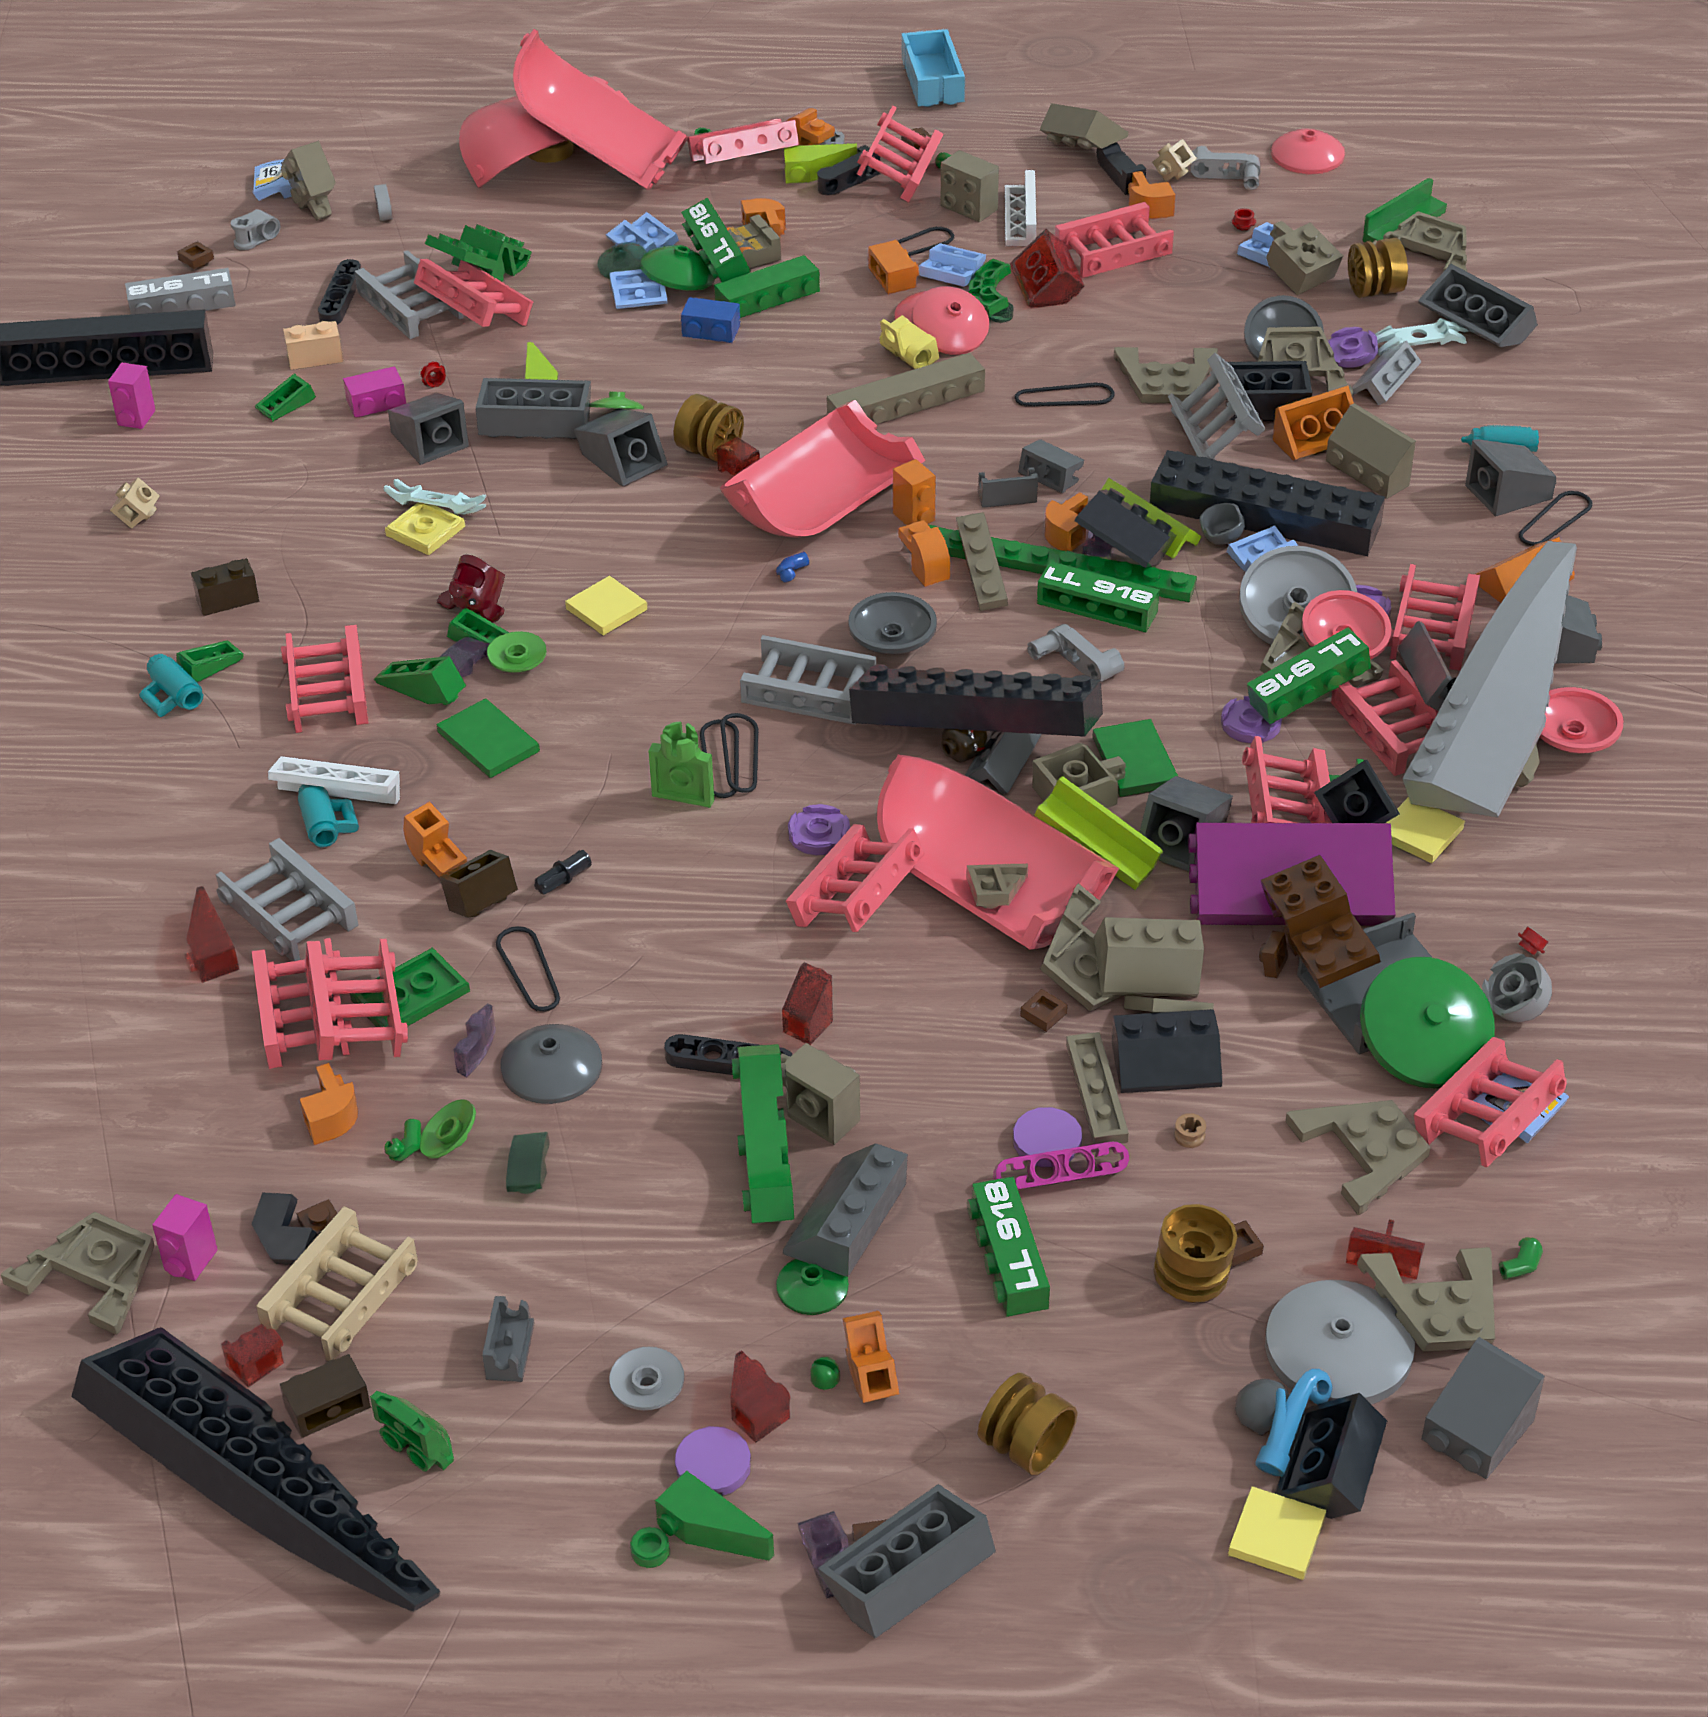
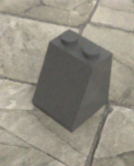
[388,393,469,465]
[574,409,668,486]
[1465,439,1557,517]
[1555,595,1602,664]
[1139,776,1233,871]
[1421,1337,1545,1480]

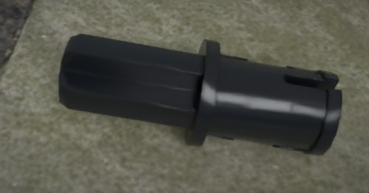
[534,850,592,895]

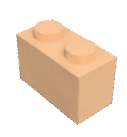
[283,321,343,370]

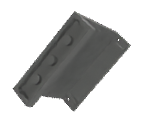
[1297,913,1433,1055]

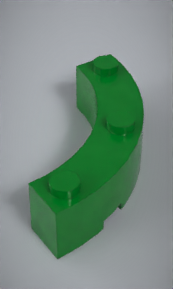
[732,1044,795,1223]

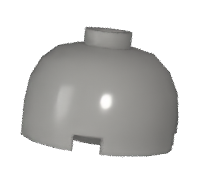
[1482,953,1552,1022]

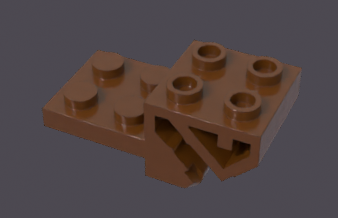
[1261,855,1381,988]

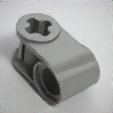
[231,209,280,250]

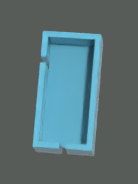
[902,29,965,107]

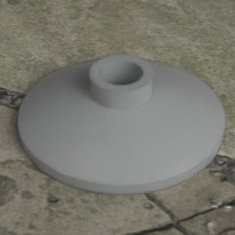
[609,1347,684,1410]

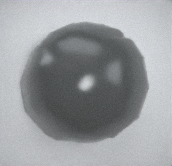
[1199,503,1245,545]
[1235,1379,1289,1436]

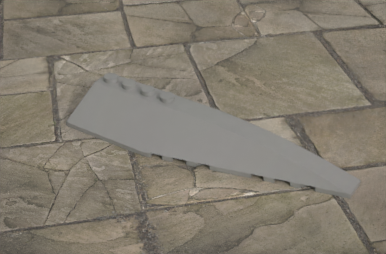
[1403,541,1577,818]

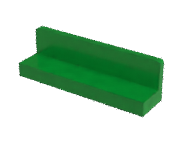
[1362,178,1447,243]

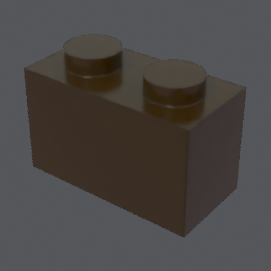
[191,558,260,616]
[440,850,518,918]
[280,1354,371,1438]

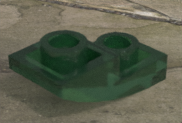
[506,1132,550,1194]

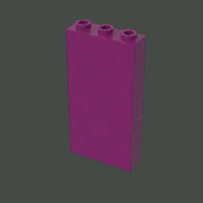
[1188,823,1396,926]

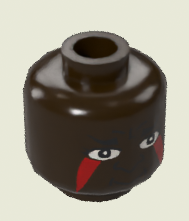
[941,729,987,762]

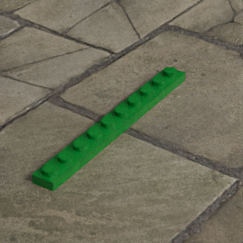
[928,525,1197,603]

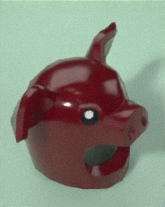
[436,554,505,623]

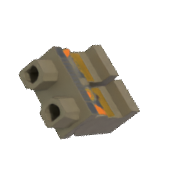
[727,214,781,268]

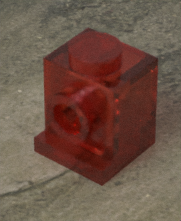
[717,437,760,476]
[221,1324,284,1388]

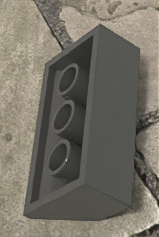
[1418,264,1538,347]
[475,378,591,439]
[783,1143,908,1277]
[818,1484,996,1639]

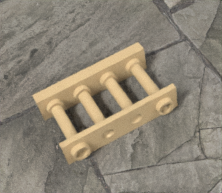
[256,1206,418,1361]

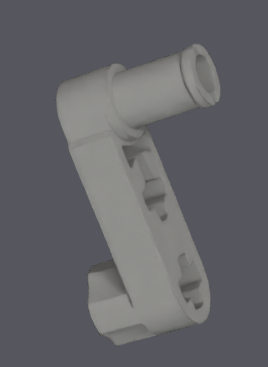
[1190,146,1261,190]
[1027,624,1125,682]

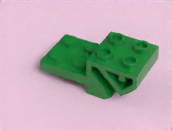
[425,224,532,282]

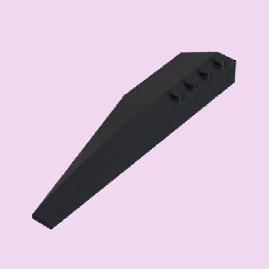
[71,1327,441,1612]

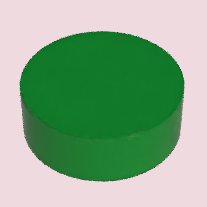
[630,1527,670,1568]

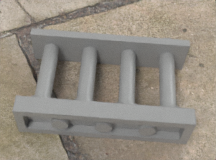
[355,250,464,339]
[1168,353,1265,460]
[740,635,876,725]
[216,838,359,961]

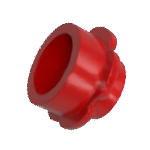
[1231,208,1256,231]
[420,361,446,387]
[1518,926,1549,955]

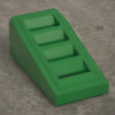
[255,373,316,421]
[447,608,509,652]
[176,640,244,682]

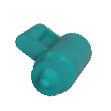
[1461,425,1539,452]
[139,654,203,717]
[298,784,359,847]

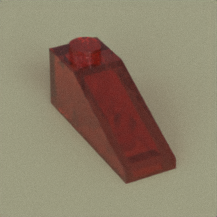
[184,886,240,983]

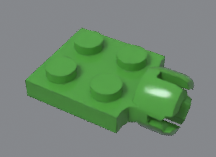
[648,722,714,808]

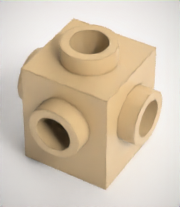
[1152,139,1197,182]
[110,477,160,529]

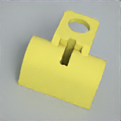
[880,315,939,369]

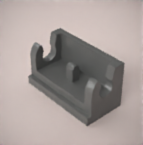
[1018,439,1084,493]
[977,467,1038,508]
[482,1296,535,1382]

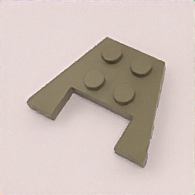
[1373,211,1467,272]
[1258,326,1353,396]
[1114,347,1218,403]
[1260,602,1384,706]
[1040,883,1124,1012]
[1285,1100,1430,1215]
[1,1212,155,1335]
[1357,1247,1495,1352]

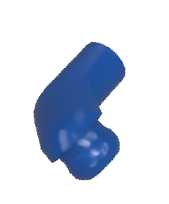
[776,552,809,583]

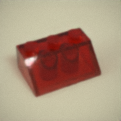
[1010,228,1085,308]

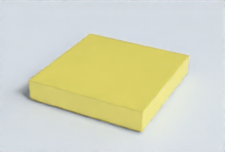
[385,502,465,556]
[565,576,648,636]
[1387,797,1465,863]
[1228,1486,1326,1580]

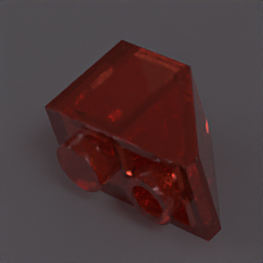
[782,962,833,1045]
[730,1350,791,1443]

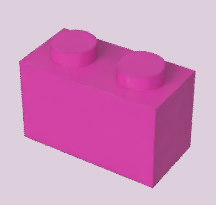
[108,363,156,429]
[343,366,406,418]
[152,1194,218,1281]

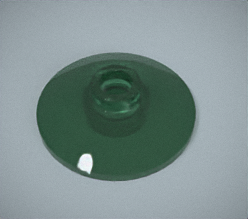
[597,242,646,279]

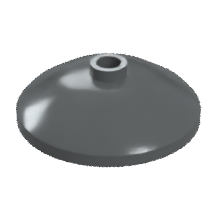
[1244,295,1324,361]
[848,592,937,655]
[501,1024,602,1104]

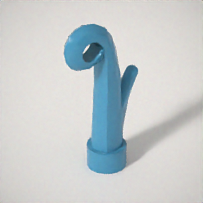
[1255,1369,1332,1477]

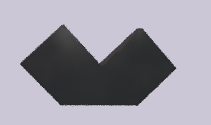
[252,1192,317,1265]

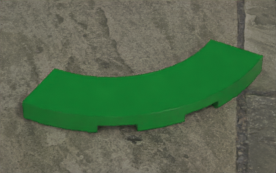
[968,259,1011,317]

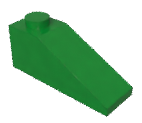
[374,656,466,705]
[655,1471,774,1561]

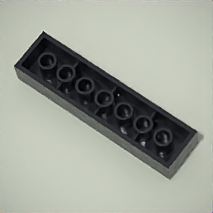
[0,310,214,386]
[1150,450,1385,557]
[849,665,1103,737]

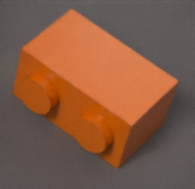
[868,240,919,294]
[893,459,936,525]

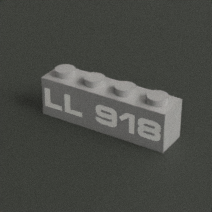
[125,268,236,314]

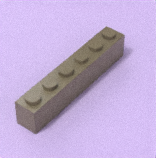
[827,353,985,425]

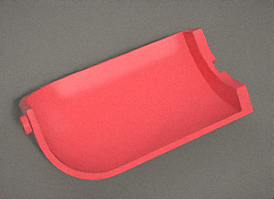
[513,29,687,190]
[459,76,630,188]
[720,400,926,537]
[877,754,1119,950]

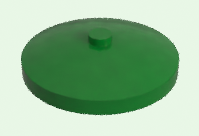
[1360,957,1495,1089]

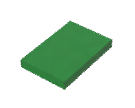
[436,698,540,778]
[1092,719,1178,797]
[350,947,470,1027]

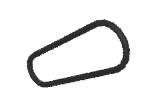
[897,226,954,256]
[1015,382,1115,406]
[1519,491,1592,546]
[720,713,759,793]
[700,719,739,798]
[496,926,560,1012]

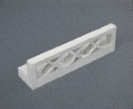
[1005,170,1036,246]
[268,756,400,804]

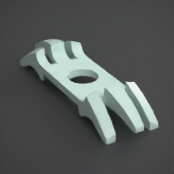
[1375,318,1468,356]
[383,479,486,515]

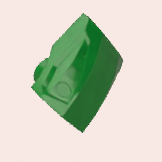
[370,1391,454,1472]

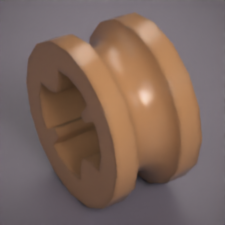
[1174,1113,1207,1148]

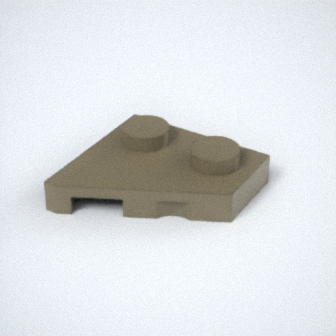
[966,863,1028,909]
[1124,995,1214,1013]

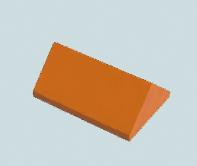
[1273,386,1354,461]
[1475,537,1575,603]

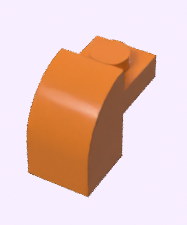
[787,108,835,146]
[1128,171,1176,219]
[741,198,786,237]
[1044,492,1088,551]
[898,520,950,587]
[403,801,467,878]
[300,1063,358,1145]
[843,1311,899,1403]

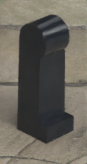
[1096,142,1146,195]
[817,145,880,195]

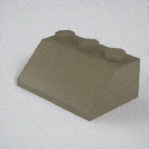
[1039,103,1129,150]
[1326,403,1416,499]
[1094,917,1204,997]

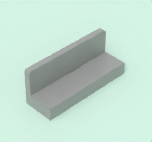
[1352,340,1421,405]

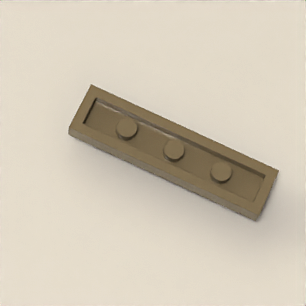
[956,512,1008,611]
[1066,1032,1129,1144]

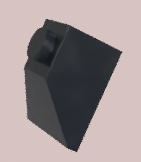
[1314,759,1400,823]

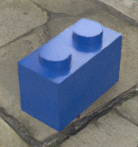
[681,297,740,343]

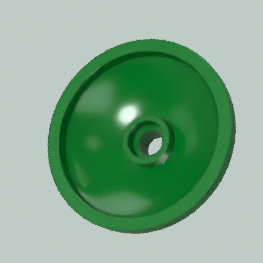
[640,245,715,290]

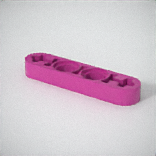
[993,1142,1129,1190]

